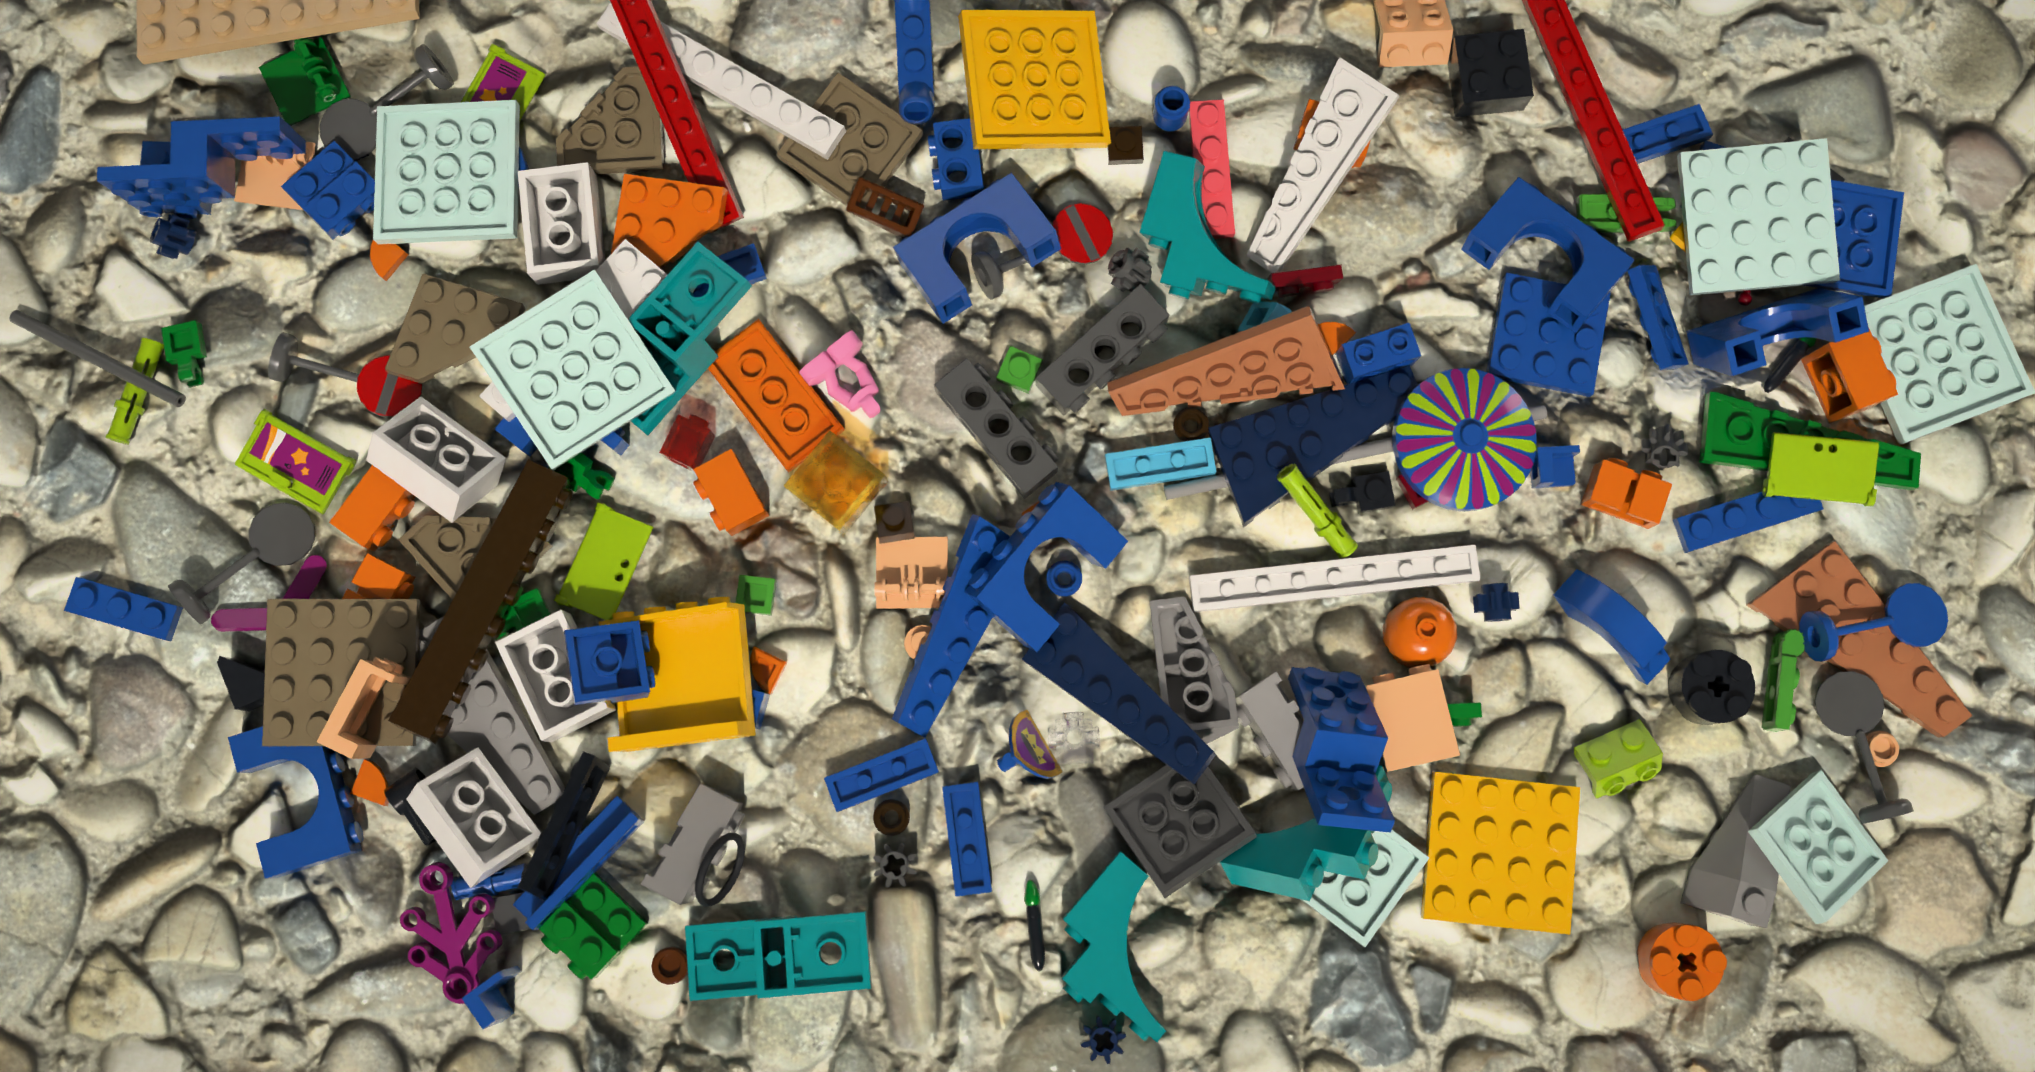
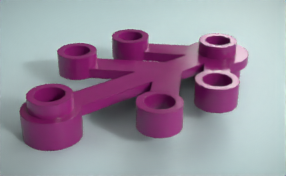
[400,862,503,1004]

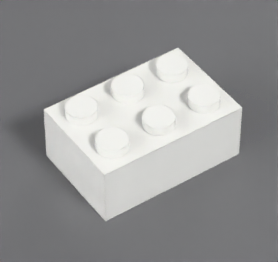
[517,162,606,285]
[366,396,506,523]
[495,610,617,743]
[406,747,541,888]

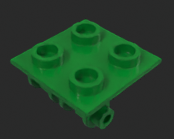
[259,37,351,126]

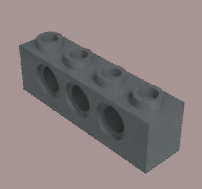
[1035,284,1170,415]
[934,358,1059,499]

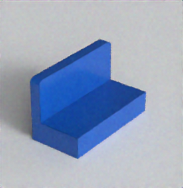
[462,965,522,1029]

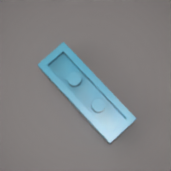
[1105,437,1217,491]

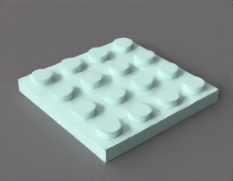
[373,100,520,245]
[1677,138,1840,295]
[1864,264,2035,445]
[470,269,675,470]

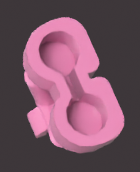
[799,330,881,418]

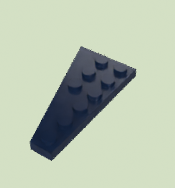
[1208,365,1418,528]

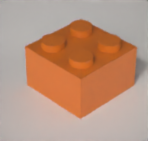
[1801,329,1898,424]

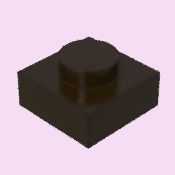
[1107,126,1144,165]
[874,501,915,544]

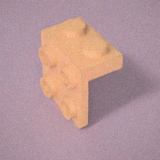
[1373,0,1453,67]

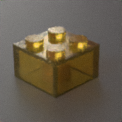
[784,430,888,537]

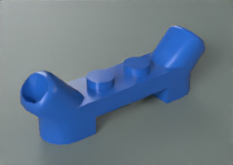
[895,0,935,124]

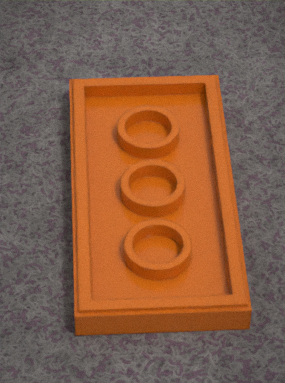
[708,319,845,473]

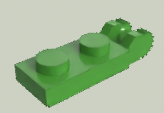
[1576,194,1677,233]
[1761,629,1805,732]

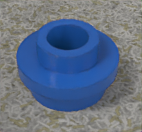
[1046,561,1082,597]

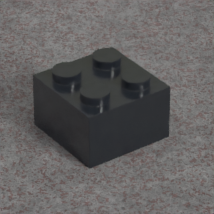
[1448,29,1534,117]

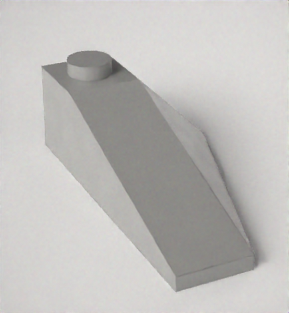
[1150,597,1239,744]
[1680,774,1791,928]

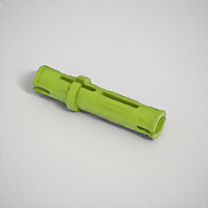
[105,338,164,445]
[1276,464,1358,558]

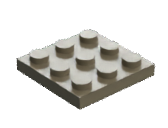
[776,72,923,209]

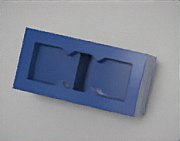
[928,118,984,201]
[1335,323,1422,385]

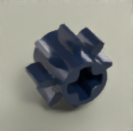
[150,214,196,259]
[1473,583,1520,622]
[1080,1015,1126,1064]

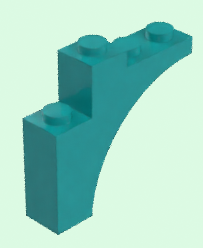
[1139,151,1276,303]
[1220,765,1392,901]
[1061,851,1166,1042]

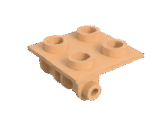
[234,142,316,210]
[875,537,948,609]

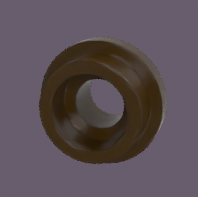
[1173,407,1209,442]
[873,799,910,836]

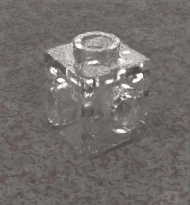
[1048,712,1100,765]

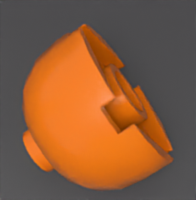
[1383,597,1457,668]

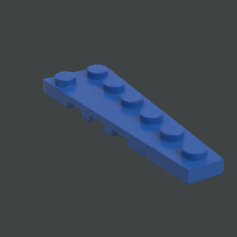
[892,514,1010,738]

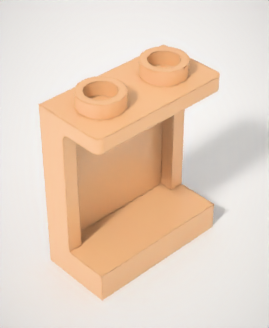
[317,656,411,759]
[1366,664,1460,772]

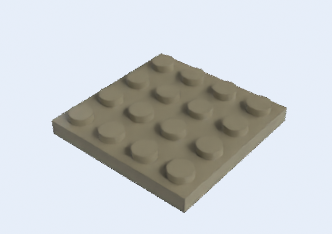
[262,599,420,746]

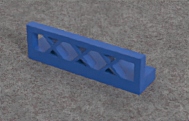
[513,796,645,930]

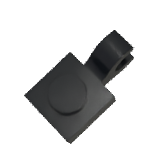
[1329,471,1396,514]

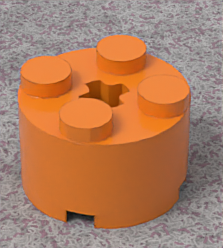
[1637,922,1727,1001]

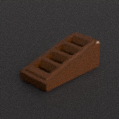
[846,177,924,238]

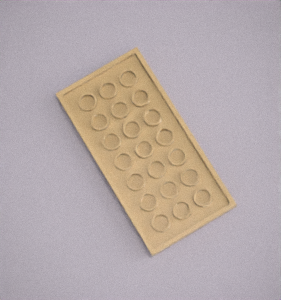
[136,0,420,65]

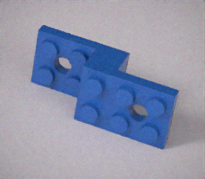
[97,116,306,207]
[1288,667,1395,833]

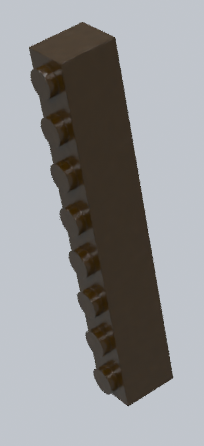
[388,459,573,745]

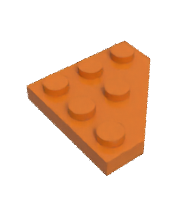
[611,174,728,269]

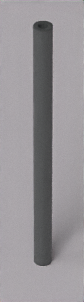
[9,310,186,407]

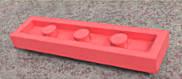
[1189,99,1235,239]

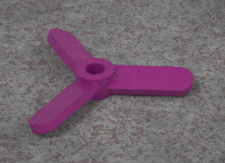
[211,555,327,632]

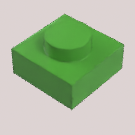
[996,346,1043,394]
[736,575,777,616]

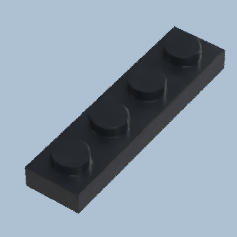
[517,751,610,901]

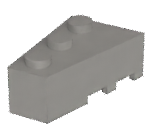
[1235,672,1304,791]
[641,783,745,905]

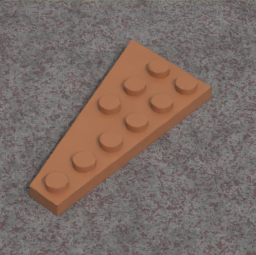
[1107,306,1345,416]
[1746,541,1972,738]

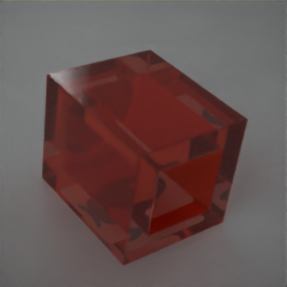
[659,414,716,472]

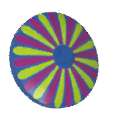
[1392,368,1537,512]

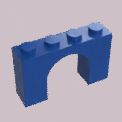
[893,172,1061,324]
[1461,177,1634,333]
[1686,288,1869,376]
[965,482,1128,652]
[228,726,364,879]

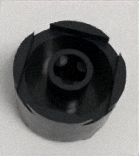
[1668,650,1755,725]

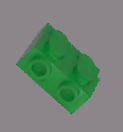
[539,873,648,980]

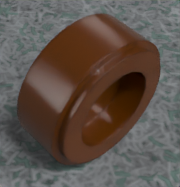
[651,946,688,985]

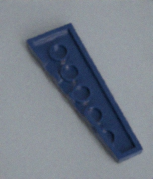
[1022,603,1216,784]

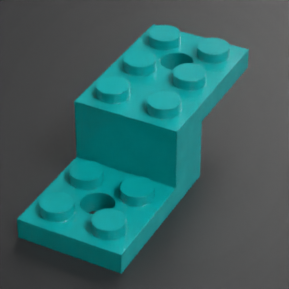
[628,242,752,436]
[685,911,872,1001]

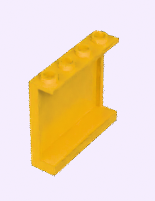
[599,597,756,752]

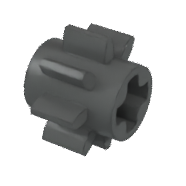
[1108,248,1152,292]
[1641,424,1688,470]
[873,843,918,887]

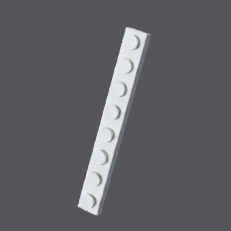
[596,2,846,160]
[1189,545,1480,613]

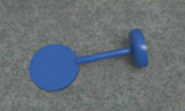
[1799,583,1948,662]

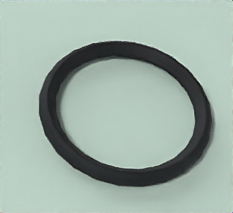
[695,833,745,907]

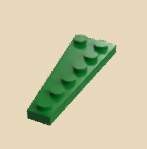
[1699,391,1921,490]

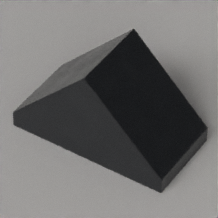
[217,656,265,712]

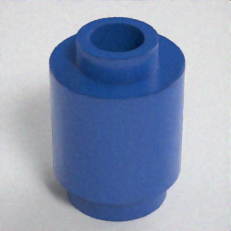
[1153,86,1190,131]

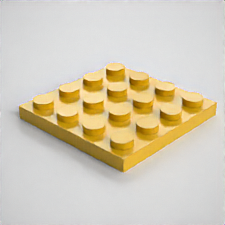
[958,10,1111,149]
[1421,772,1580,935]

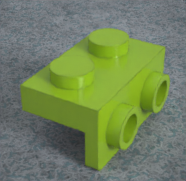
[1574,719,1663,798]

